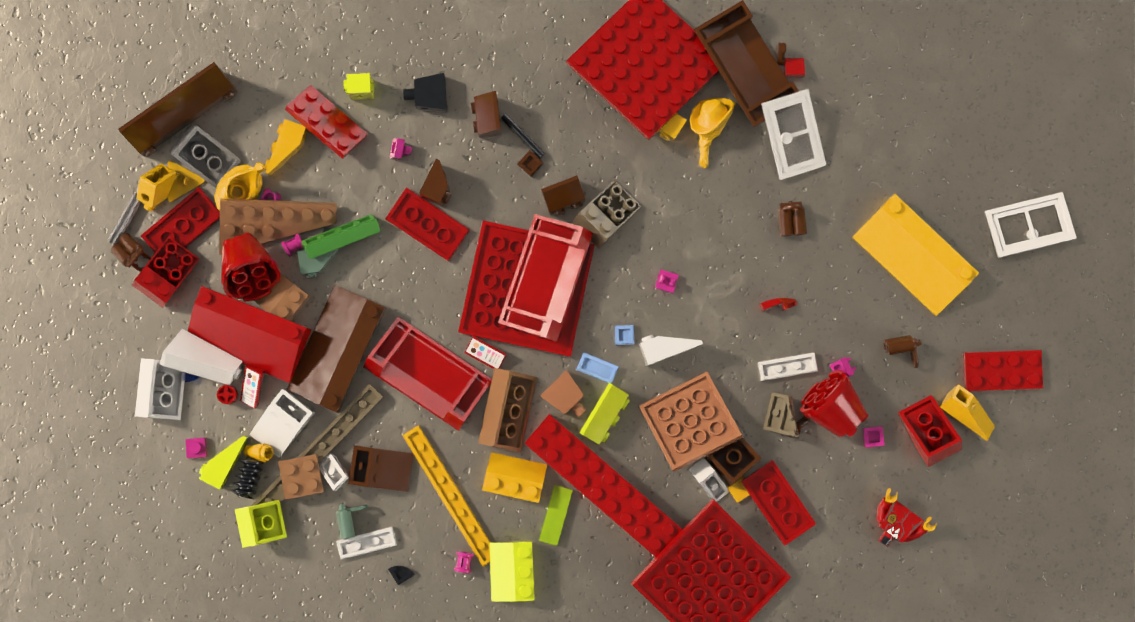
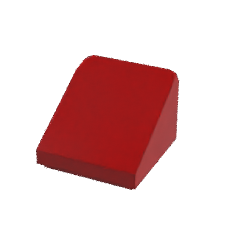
[785,58,805,77]

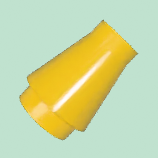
[243,443,273,462]

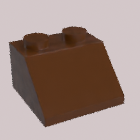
[471,91,502,137]
[419,159,452,207]
[541,175,585,216]

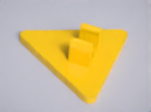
[167,161,205,202]

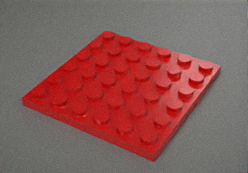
[566,0,719,141]
[458,220,595,357]
[631,499,792,622]

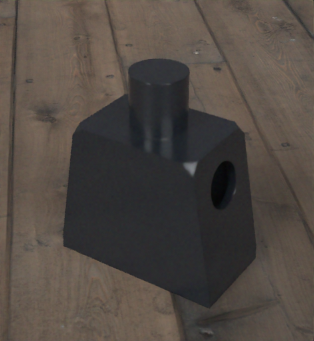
[403,73,447,112]

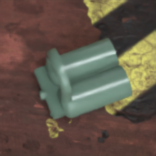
[336,503,369,539]

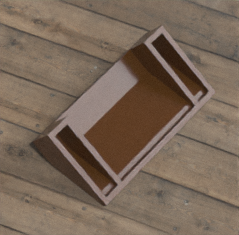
[694,0,799,127]
[118,62,237,156]
[287,285,387,413]

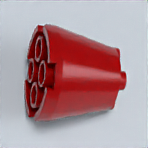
[221,233,281,302]
[799,370,869,437]

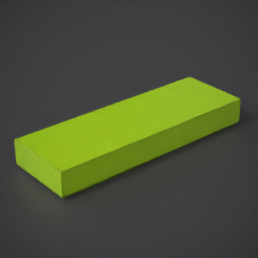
[539,485,573,546]

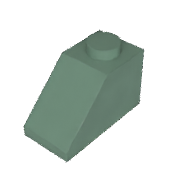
[297,249,338,278]

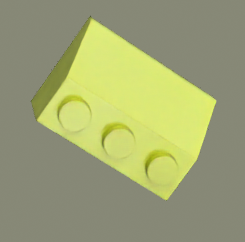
[579,383,630,444]
[489,541,534,602]

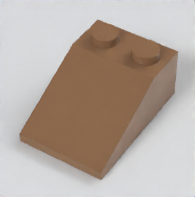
[255,272,311,322]

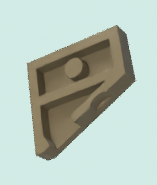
[763,392,799,437]

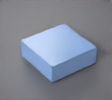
[615,325,635,345]

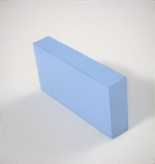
[576,352,619,384]

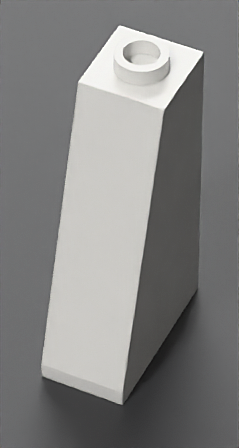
[160,329,243,385]

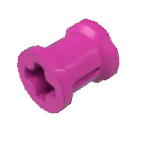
[281,233,304,257]
[454,551,474,573]

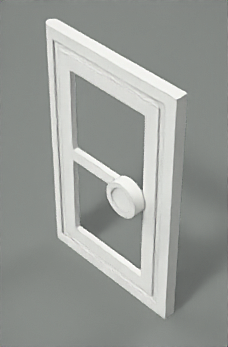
[985,192,1077,258]

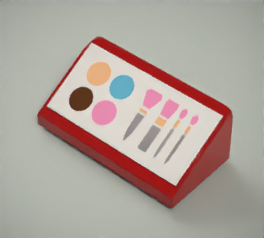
[464,336,507,369]
[240,365,265,409]

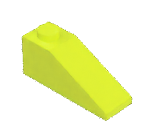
[199,436,249,490]

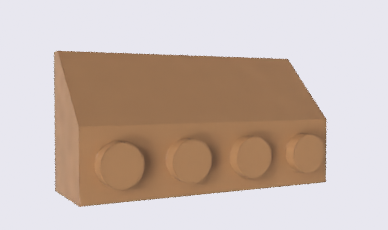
[478,368,537,452]

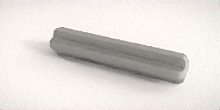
[108,193,142,244]

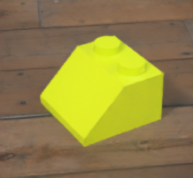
[235,500,287,548]

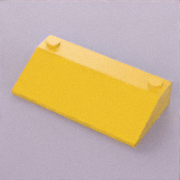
[852,194,979,316]

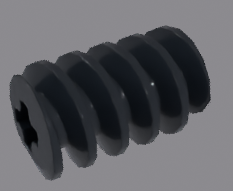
[231,457,265,499]

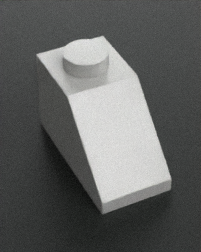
[688,458,729,502]

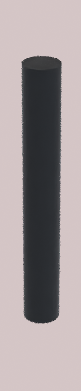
[501,113,546,159]

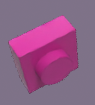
[862,426,885,447]
[185,438,207,458]

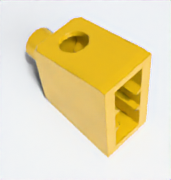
[137,163,177,211]

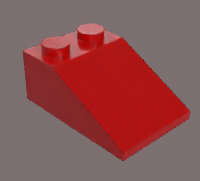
[898,395,962,467]

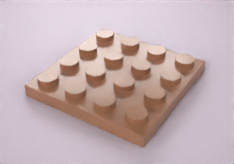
[639,372,743,472]

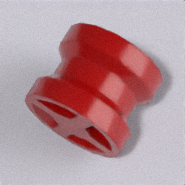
[217,385,238,404]

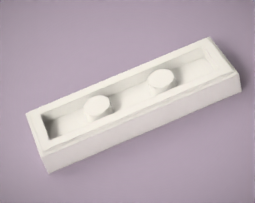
[757,352,818,381]
[336,526,397,559]

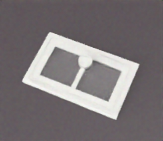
[761,89,826,180]

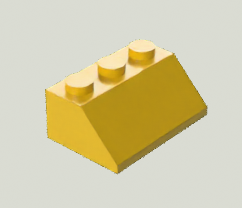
[482,452,548,503]

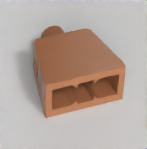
[540,370,587,417]

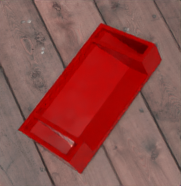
[498,214,593,342]
[188,286,312,383]
[363,317,492,431]

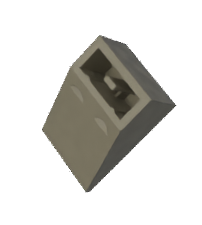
[572,180,642,248]

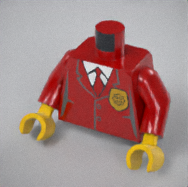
[876,488,937,547]

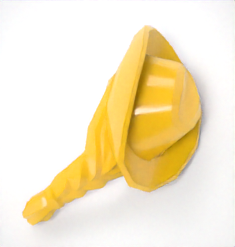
[689,98,735,168]
[214,162,266,210]

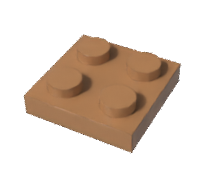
[278,454,324,500]

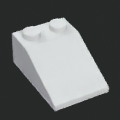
[639,334,703,366]

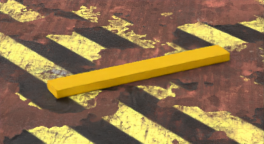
[402,425,491,567]

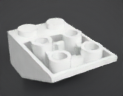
[249,389,315,458]

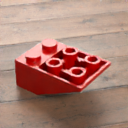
[132,236,200,308]

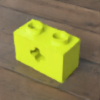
[343,73,374,100]

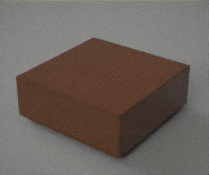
[517,150,544,177]

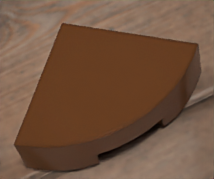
[777,43,786,65]

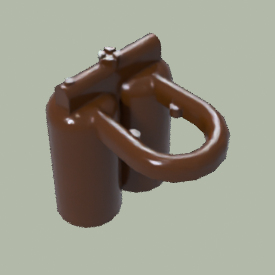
[778,201,807,237]
[111,233,151,272]
[883,335,922,368]

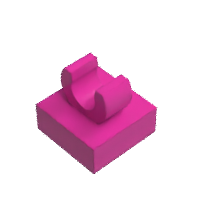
[389,138,412,160]
[655,269,679,293]
[830,357,856,377]

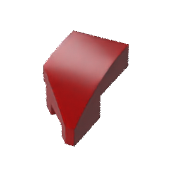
[759,298,798,311]

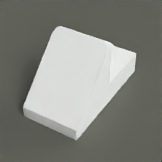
[319,453,350,492]

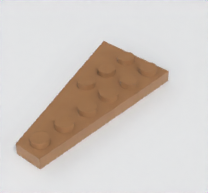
[219,198,337,255]

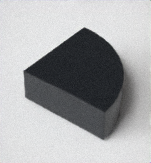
[388,566,415,585]

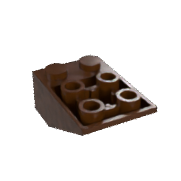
[348,445,413,492]

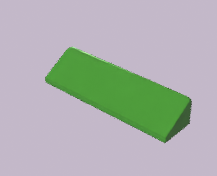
[301,214,380,259]

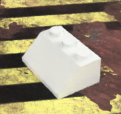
[135,359,185,420]

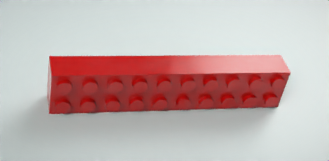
[524,414,683,557]

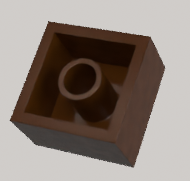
[705,438,761,487]

